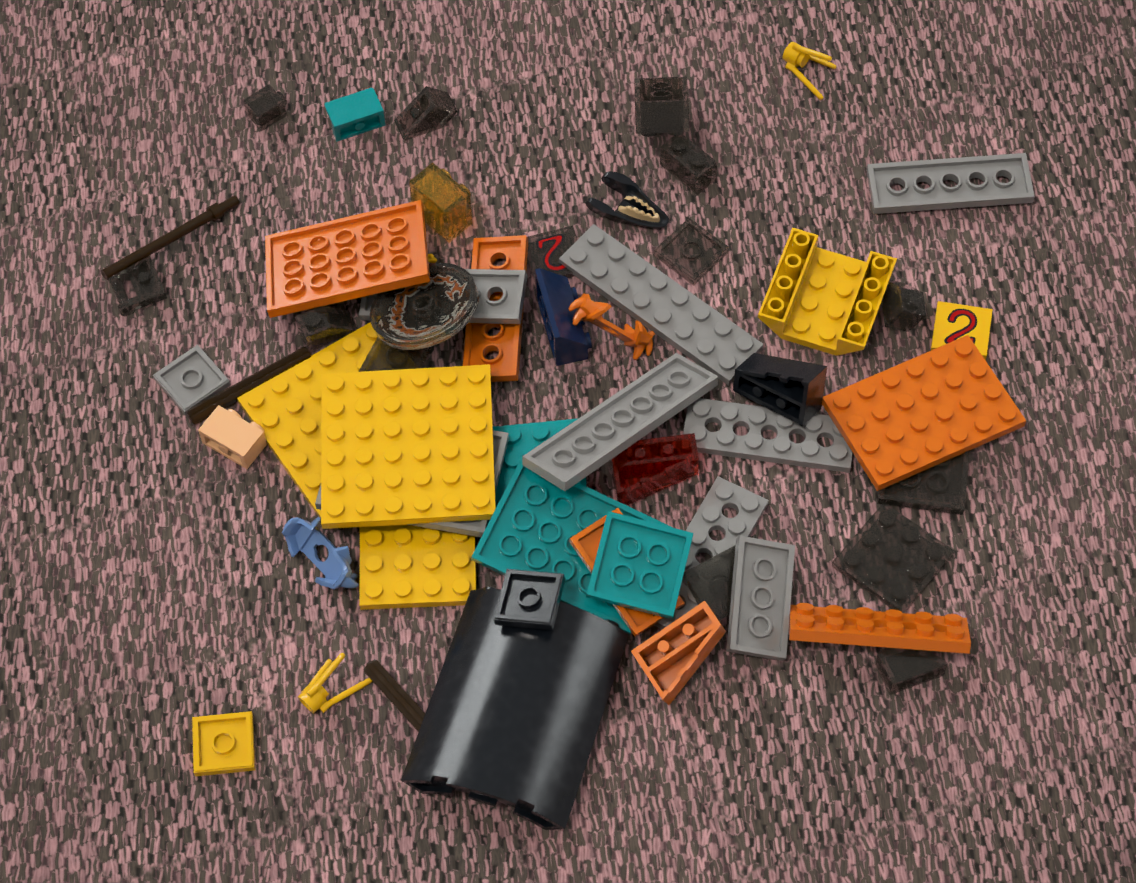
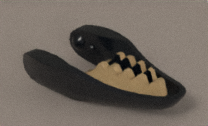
[586,171,669,229]

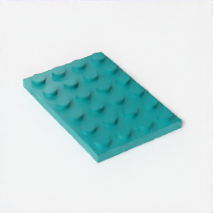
[471,457,673,636]

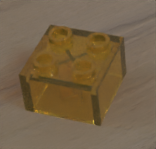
[409,162,472,243]

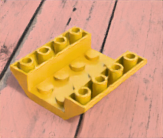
[758,227,897,356]

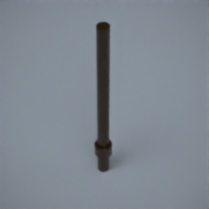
[101,195,240,280]

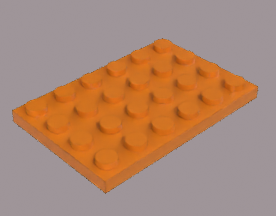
[265,200,430,318]
[822,335,1026,491]

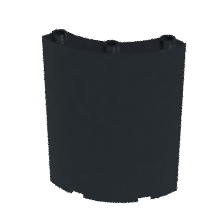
[401,586,629,830]

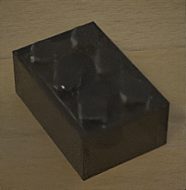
[634,76,690,137]

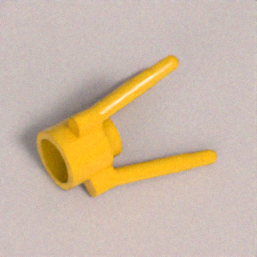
[782,42,836,100]
[298,653,373,714]

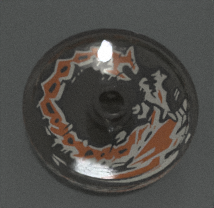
[370,263,479,350]

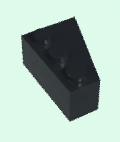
[733,353,827,426]

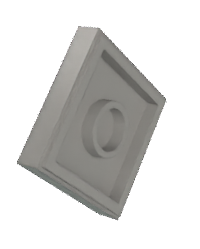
[153,344,231,416]

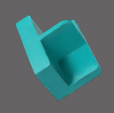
[324,88,386,142]

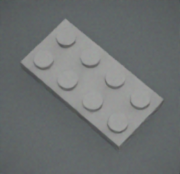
[726,535,795,661]

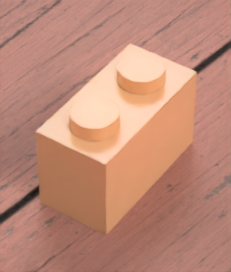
[198,405,267,469]

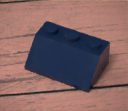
[535,268,592,366]

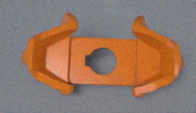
[568,293,655,360]

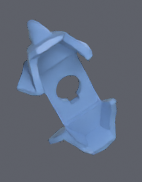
[282,516,358,590]

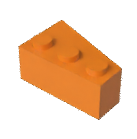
[631,601,727,705]

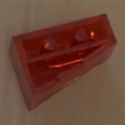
[610,433,699,505]

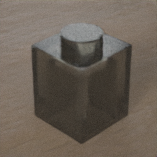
[243,85,287,131]

